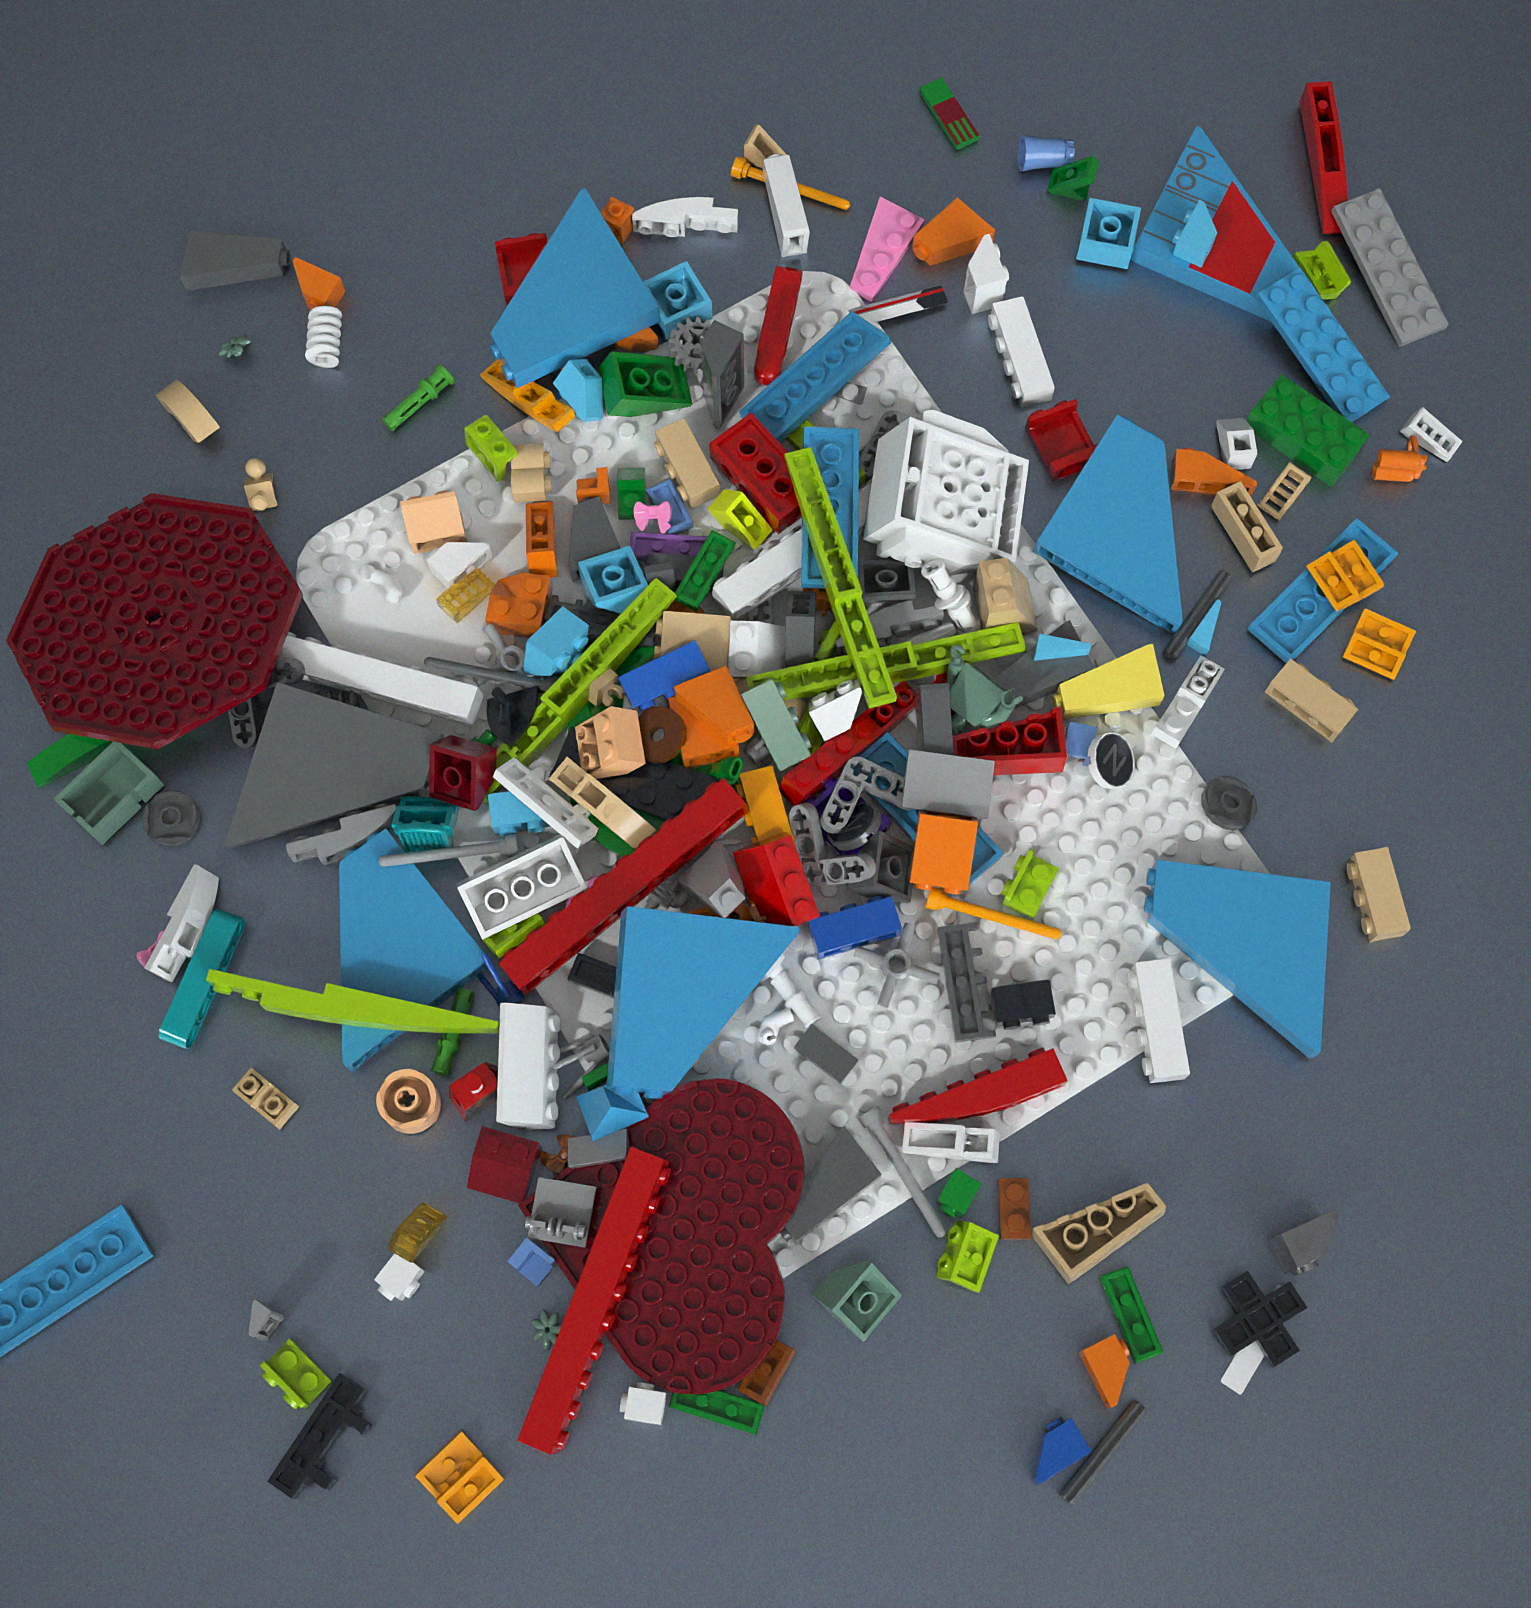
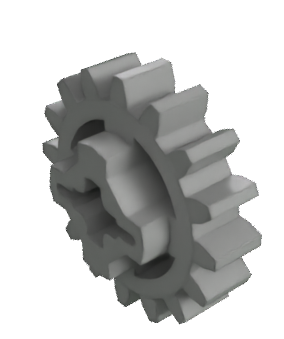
[668,317,710,374]

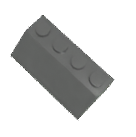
[699,320,744,429]

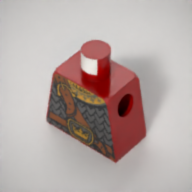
[449,1062,498,1122]

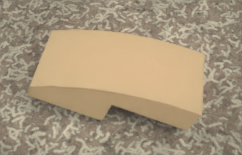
[232,1067,299,1130]

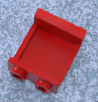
[495,233,547,306]
[1025,399,1098,482]

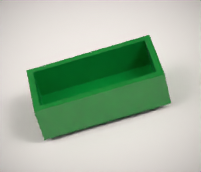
[1247,374,1370,487]

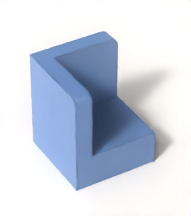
[1064,721,1097,766]
[507,1237,557,1286]

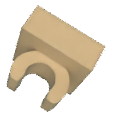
[588,669,624,707]

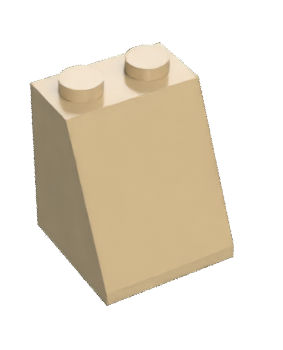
[973,558,1038,633]

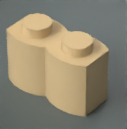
[511,443,552,502]

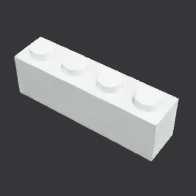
[988,296,1055,408]
[1128,959,1190,1083]

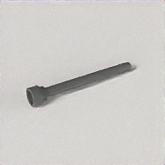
[424,657,559,694]

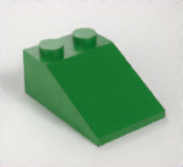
[598,352,693,417]

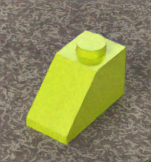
[707,489,773,550]

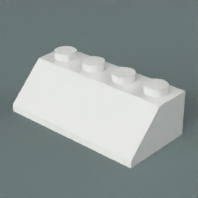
[456,834,588,939]
[496,1003,561,1130]

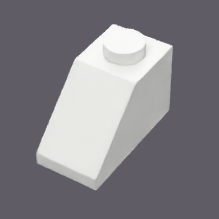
[426,542,493,592]

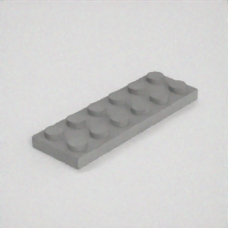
[1331,189,1449,347]

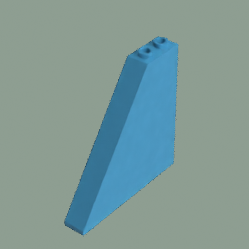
[489,188,660,388]
[1032,414,1183,636]
[339,828,488,1072]
[1144,860,1331,1058]
[606,906,799,1099]

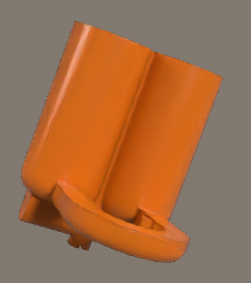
[1372,435,1428,482]

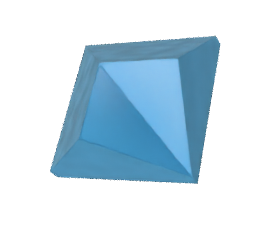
[576,1083,648,1141]

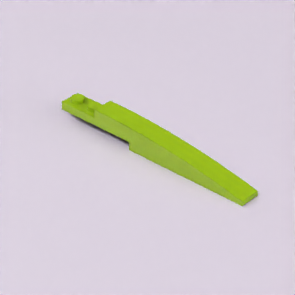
[784,447,897,709]
[483,578,677,804]
[746,622,1026,701]
[206,969,500,1033]

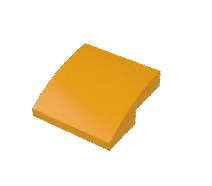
[1306,539,1385,612]
[1342,608,1416,680]
[415,1430,504,1524]

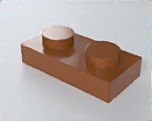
[997,1178,1031,1240]
[738,1340,796,1406]

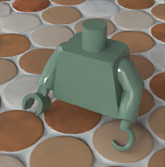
[946,645,1023,734]

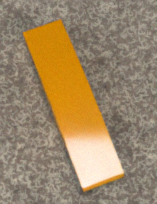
[480,359,576,433]

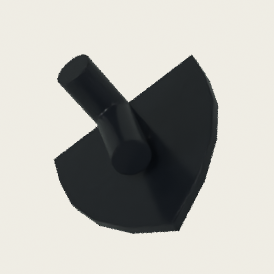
[486,686,538,747]

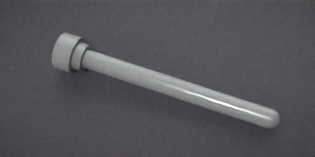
[378,833,518,867]
[858,1106,946,1238]

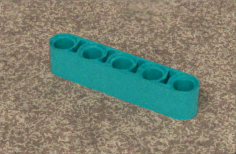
[159,908,245,1049]

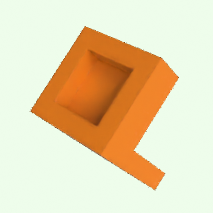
[576,467,611,504]

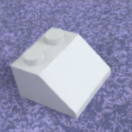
[728,620,785,679]

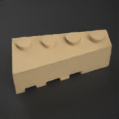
[1032,1183,1167,1285]

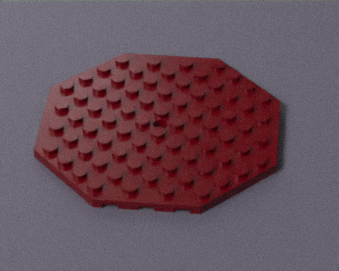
[6,493,303,749]

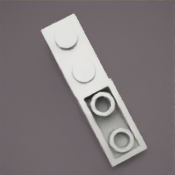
[632,197,738,237]
[1152,656,1225,748]
[144,864,219,982]

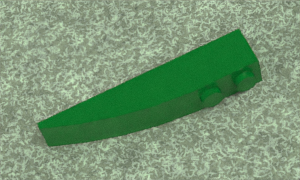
[26,734,129,788]

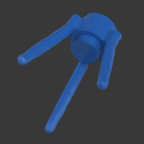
[477,952,525,1007]

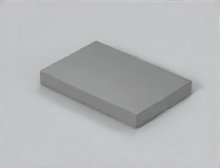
[901,750,995,819]

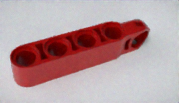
[754,265,803,385]

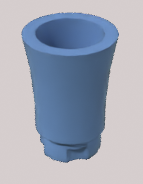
[1017,134,1075,172]

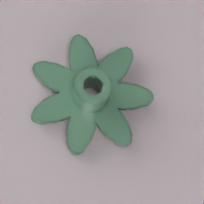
[219,334,251,357]
[532,1309,561,1350]

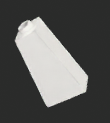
[763,154,810,257]

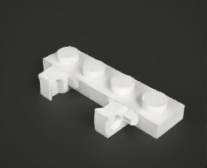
[493,757,599,849]

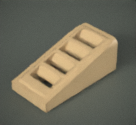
[1257,462,1312,522]

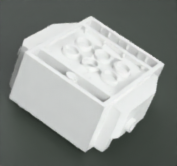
[863,410,1029,576]

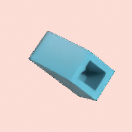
[1172,200,1217,268]
[553,359,603,422]
[488,791,551,837]

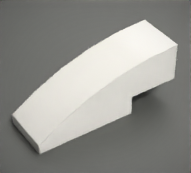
[902,1122,1000,1163]

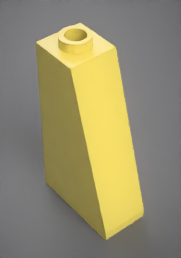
[1053,644,1165,720]

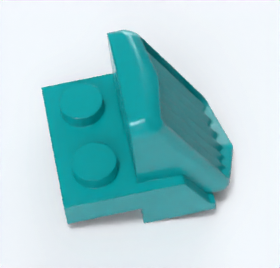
[392,796,459,853]

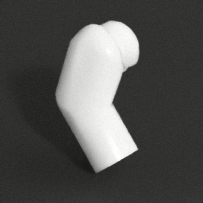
[370,568,403,603]
[758,1008,794,1045]

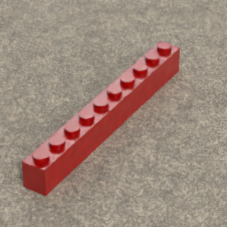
[499,778,749,995]
[517,1147,671,1455]

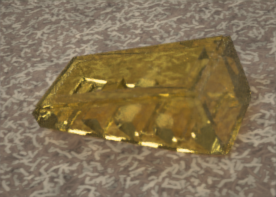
[436,568,496,624]
[388,1202,447,1263]

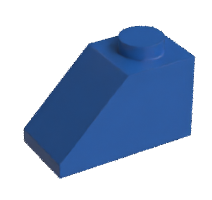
[1032,1416,1092,1485]

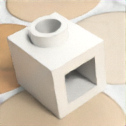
[374,1250,425,1301]
[620,1382,667,1425]

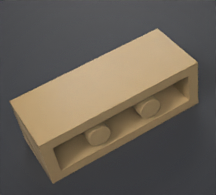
[653,418,720,509]
[1211,481,1283,573]
[1265,658,1359,742]
[1346,847,1411,942]

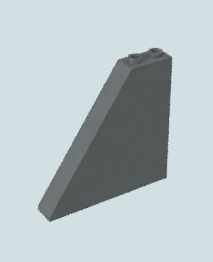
[224,682,444,848]

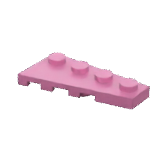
[850,196,925,303]

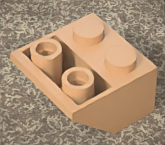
[400,491,467,554]
[575,706,646,779]

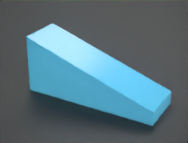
[1186,599,1221,656]
[1033,634,1091,661]

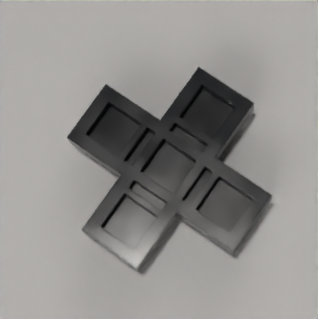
[1213,1271,1308,1368]

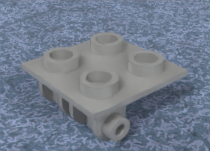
[525,1177,597,1248]

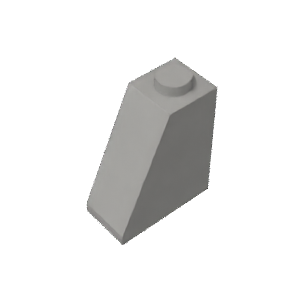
[677,841,745,919]

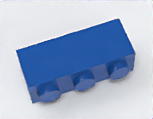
[618,640,710,711]
[808,895,902,960]

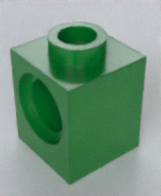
[936,1168,982,1218]

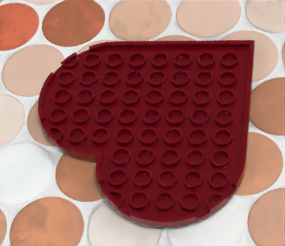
[518,1078,805,1395]

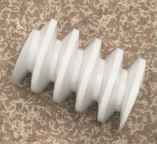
[305,306,342,368]

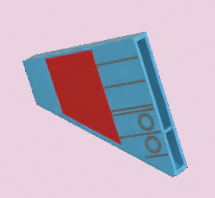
[1130,126,1299,321]

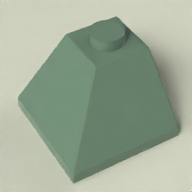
[812,1260,902,1342]

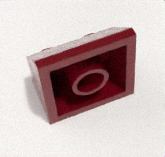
[429,735,497,811]
[467,1126,542,1204]

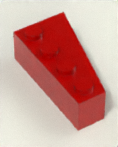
[952,707,1067,776]

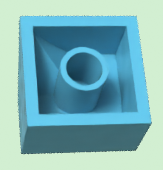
[1076,198,1141,269]
[643,261,712,340]
[578,545,648,614]
[523,606,589,676]

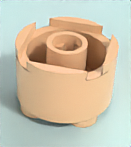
[376,1069,441,1134]

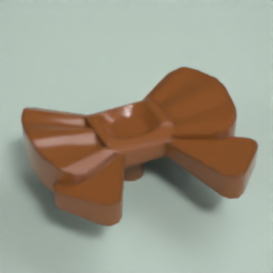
[747,899,767,923]
[540,1134,574,1175]

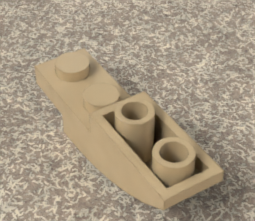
[549,757,657,850]

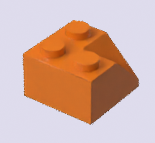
[485,573,553,638]

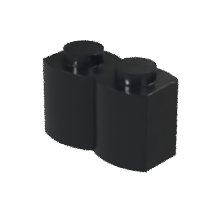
[990,980,1056,1030]

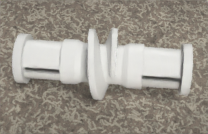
[921,559,982,635]

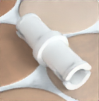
[770,971,821,1028]

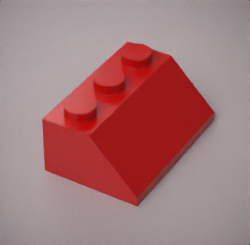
[732,832,820,926]

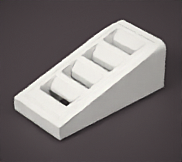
[1400,407,1463,462]

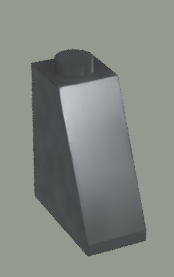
[569,496,620,582]
[785,591,816,668]

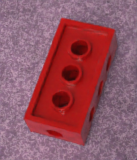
[709,412,802,534]

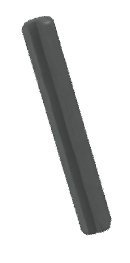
[1163,570,1232,660]
[1060,1400,1147,1505]

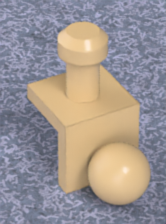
[244,458,278,511]

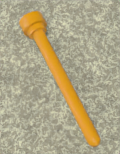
[731,156,850,210]
[925,886,1062,939]

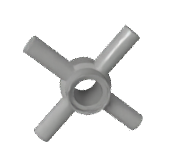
[473,623,527,689]
[853,923,940,1008]

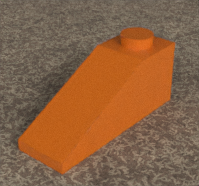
[1170,448,1257,496]
[526,501,558,578]

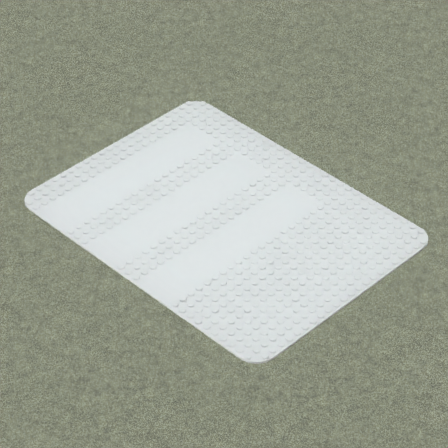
[296,271,1270,1278]

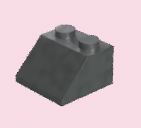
[1268,1210,1338,1276]

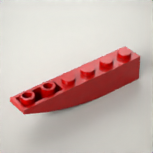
[1299,81,1348,234]
[779,681,918,806]
[888,1047,1068,1124]

